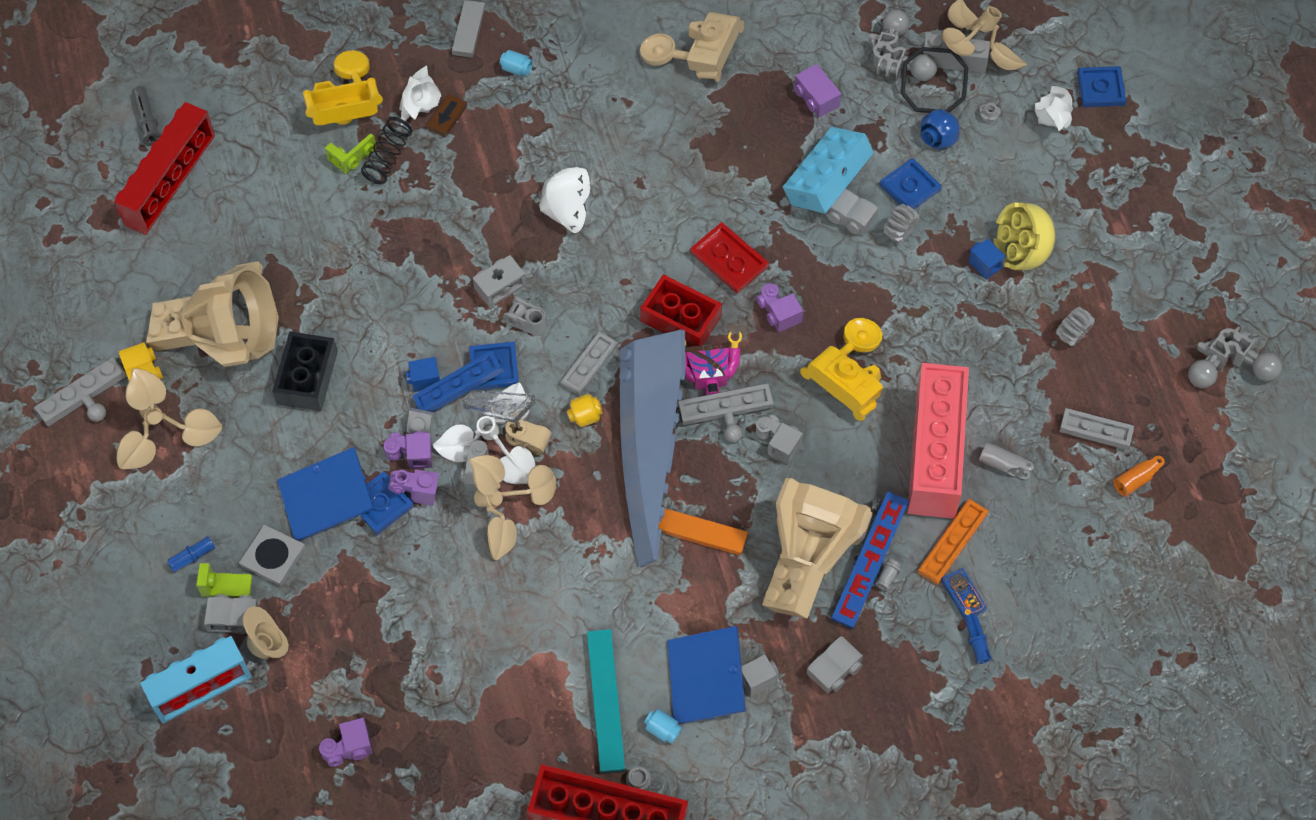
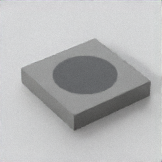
[239,524,306,587]

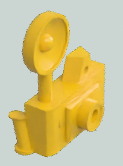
[303,50,383,125]
[800,318,883,421]

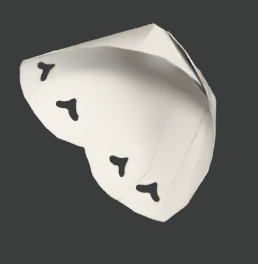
[539,167,590,233]

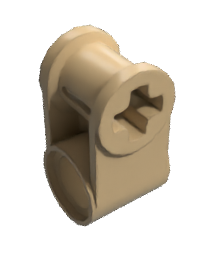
[505,418,552,456]

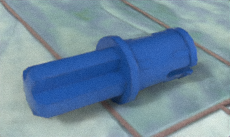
[167,536,215,572]
[965,614,992,664]

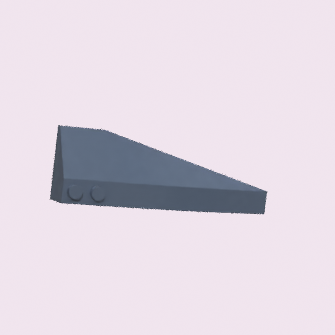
[619,330,686,567]

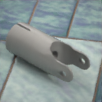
[979,442,1034,480]

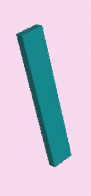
[587,629,625,774]

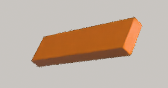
[918,499,989,586]
[658,508,748,556]

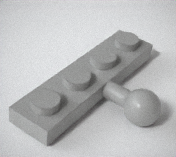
[34,357,127,427]
[678,384,774,443]

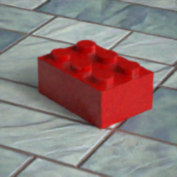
[640,274,722,347]

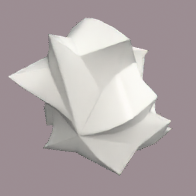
[399,66,441,125]
[1034,86,1073,131]

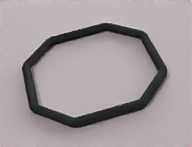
[901,47,969,113]

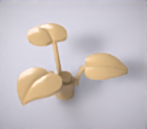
[942,0,1027,70]
[116,368,222,469]
[469,455,556,560]

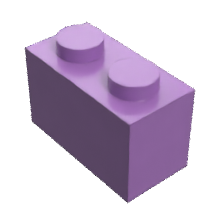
[794,64,841,117]

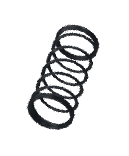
[361,117,413,184]

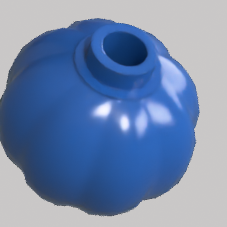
[920,109,960,150]

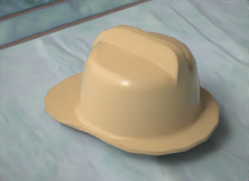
[243,606,289,660]

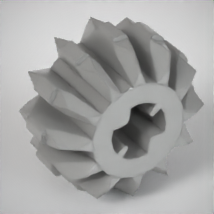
[884,204,919,243]
[1056,307,1095,346]

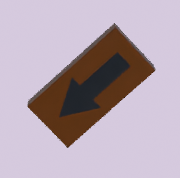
[426,94,467,138]

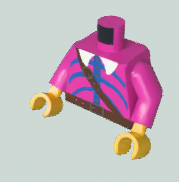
[685,331,742,395]

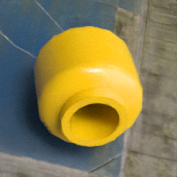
[567,393,603,427]

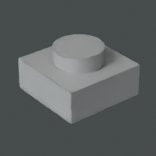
[406,408,434,435]

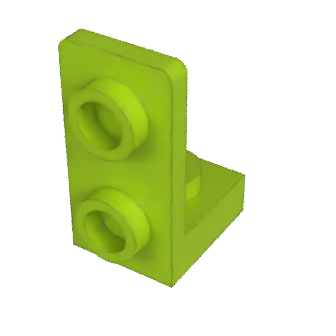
[325,134,377,174]
[196,563,252,598]

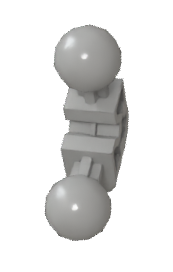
[869,10,937,81]
[1188,326,1282,389]

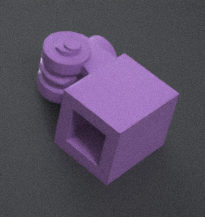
[756,283,803,332]
[383,431,433,470]
[388,469,439,506]
[319,718,373,767]

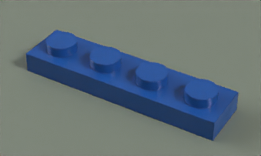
[413,350,504,412]

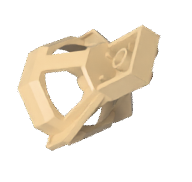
[146,261,279,367]
[762,478,872,619]

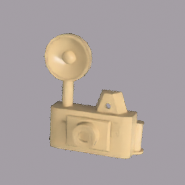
[640,12,745,82]

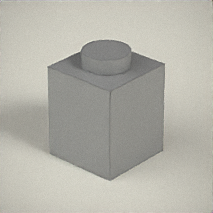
[742,655,779,697]

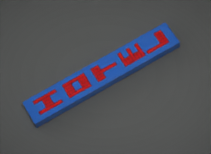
[831,491,909,629]

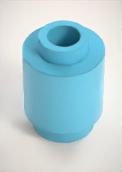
[500,50,533,77]
[644,709,683,744]

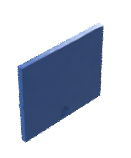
[277,447,374,541]
[668,626,746,725]

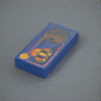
[941,568,987,620]

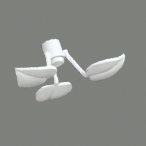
[433,383,536,484]

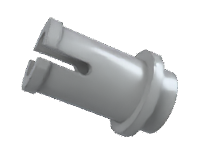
[875,559,901,591]

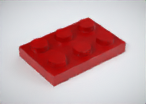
[690,222,769,294]

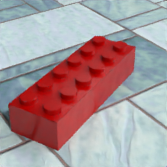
[114,102,215,235]
[527,764,688,820]

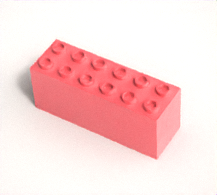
[907,363,969,519]

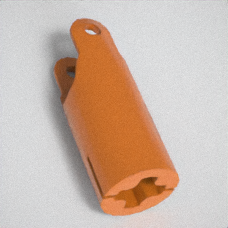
[1113,456,1165,497]

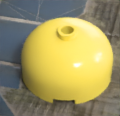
[993,202,1055,270]

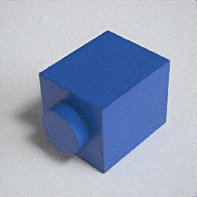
[968,238,1006,280]
[405,357,440,392]

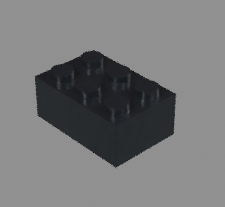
[272,331,338,411]

